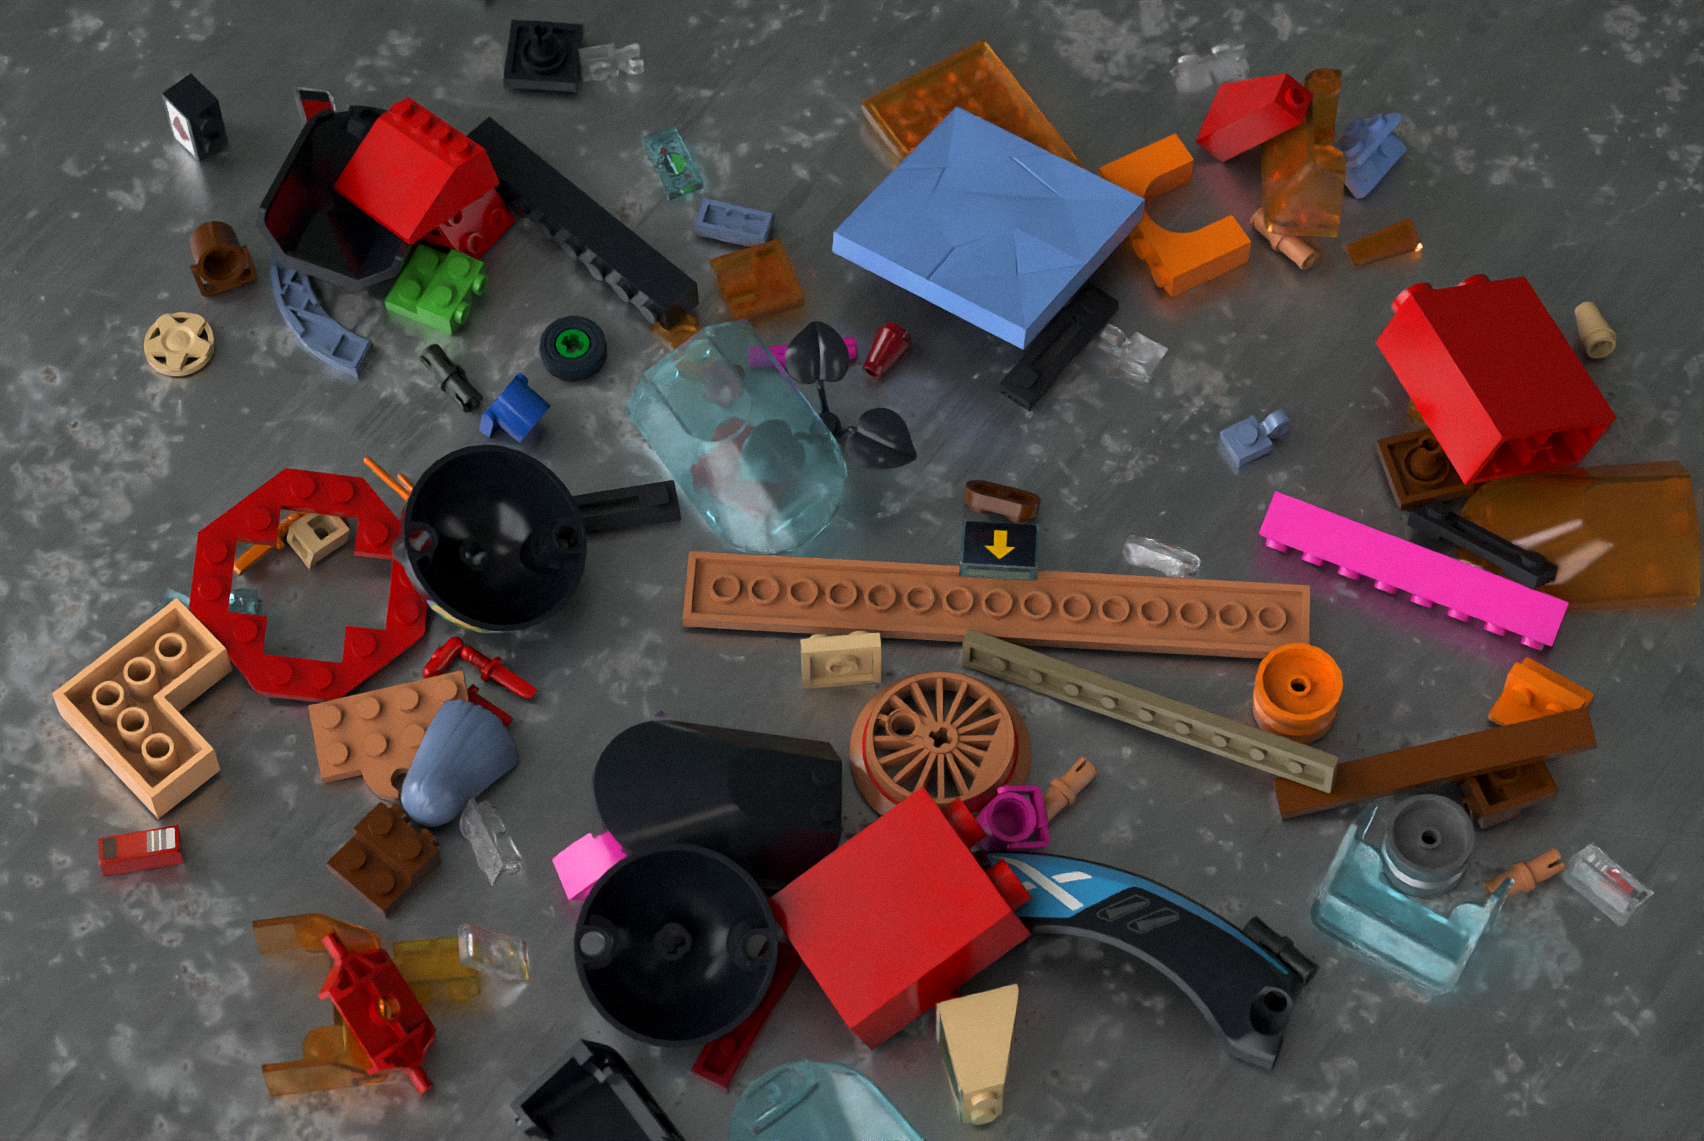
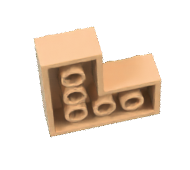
[52,598,232,819]

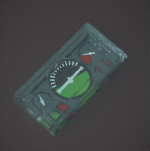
[641,125,703,200]

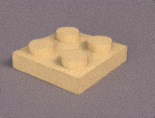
[801,631,881,689]

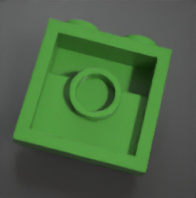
[385,244,489,336]

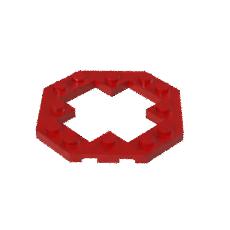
[188,468,427,703]

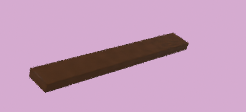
[1273,707,1597,820]

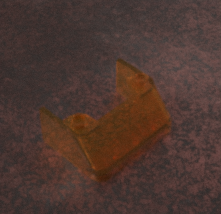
[252,913,390,1097]

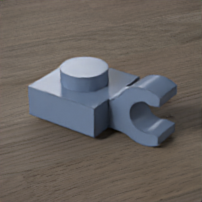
[1220,408,1290,467]

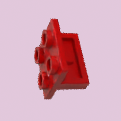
[424,188,515,260]

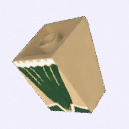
[936,984,1019,1125]

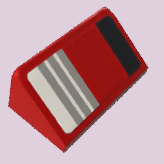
[99,825,183,876]

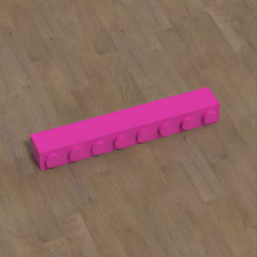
[1259,491,1570,651]

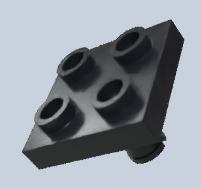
[503,20,584,92]

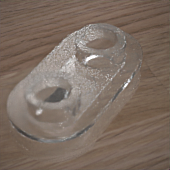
[1122,534,1200,578]

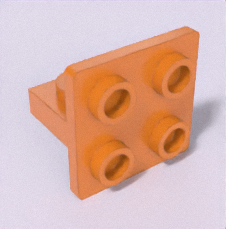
[1488,657,1594,726]

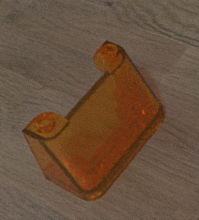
[1260,68,1346,237]

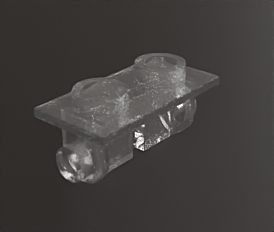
[1169,42,1249,94]
[459,798,523,886]

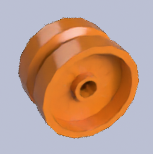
[1252,643,1343,744]

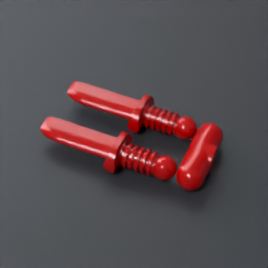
[422,636,538,726]

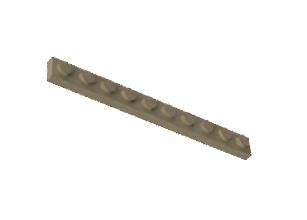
[962,629,1340,794]

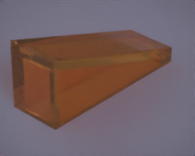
[1346,217,1423,267]

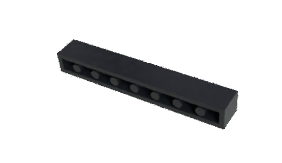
[466,116,699,331]

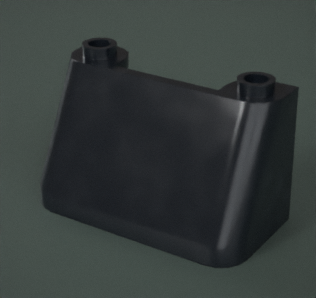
[510,1039,686,1141]

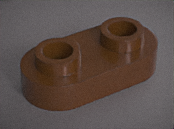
[963,480,1041,523]

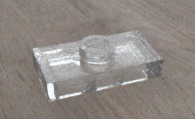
[458,922,529,984]

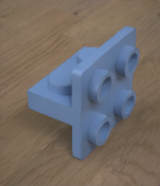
[1315,112,1407,199]

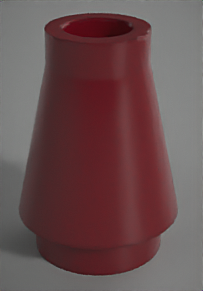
[862,322,911,380]

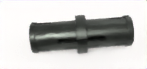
[420,344,483,413]
[1242,916,1319,986]

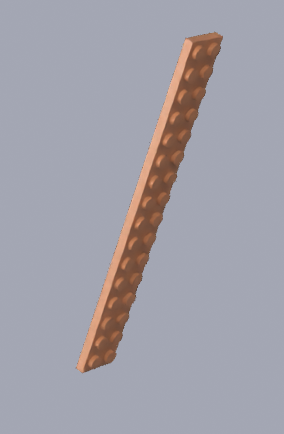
[683,551,1310,659]

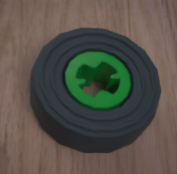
[539,316,607,381]

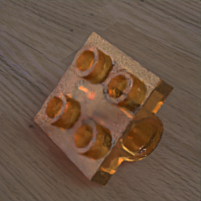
[710,238,805,327]

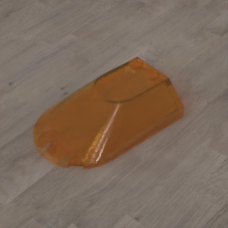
[1455,460,1701,611]

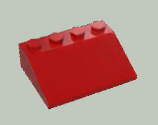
[333,97,500,246]

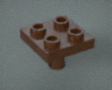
[1376,428,1474,512]

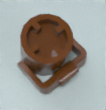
[189,221,258,297]

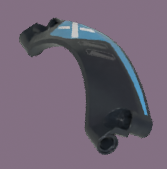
[973,850,1302,1071]

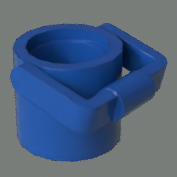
[479,373,551,443]

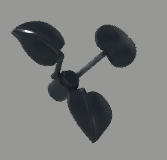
[740,321,917,483]

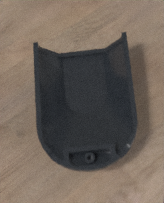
[255,105,413,291]
[591,720,842,890]

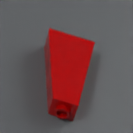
[1195,73,1314,162]

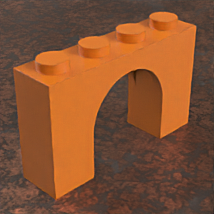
[1098,133,1251,298]

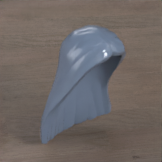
[401,700,519,827]

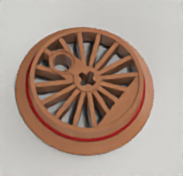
[849,671,1031,819]

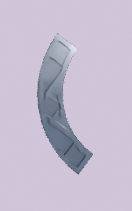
[270,249,373,378]

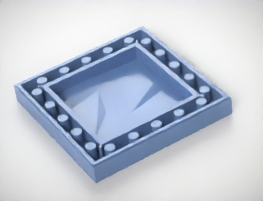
[832,106,1145,350]

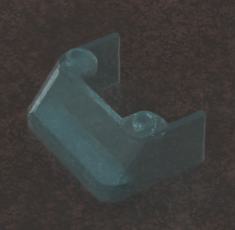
[1310,802,1514,995]

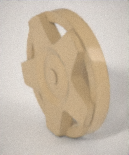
[144,312,215,376]

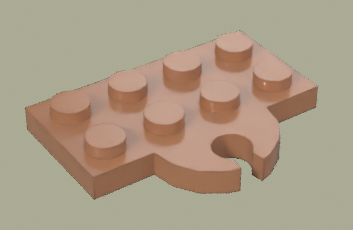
[308,670,470,803]

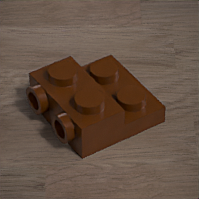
[1450,760,1559,829]
[326,802,441,918]

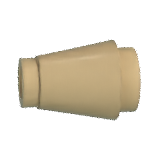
[1574,302,1617,358]

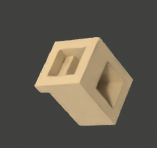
[286,513,350,570]

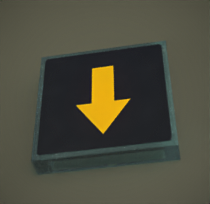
[959,520,1040,581]

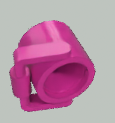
[976,785,1050,851]

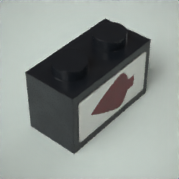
[162,73,228,162]

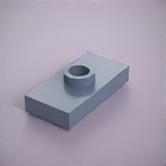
[693,197,775,250]

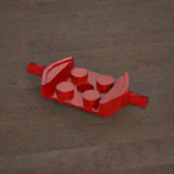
[318,930,436,1094]

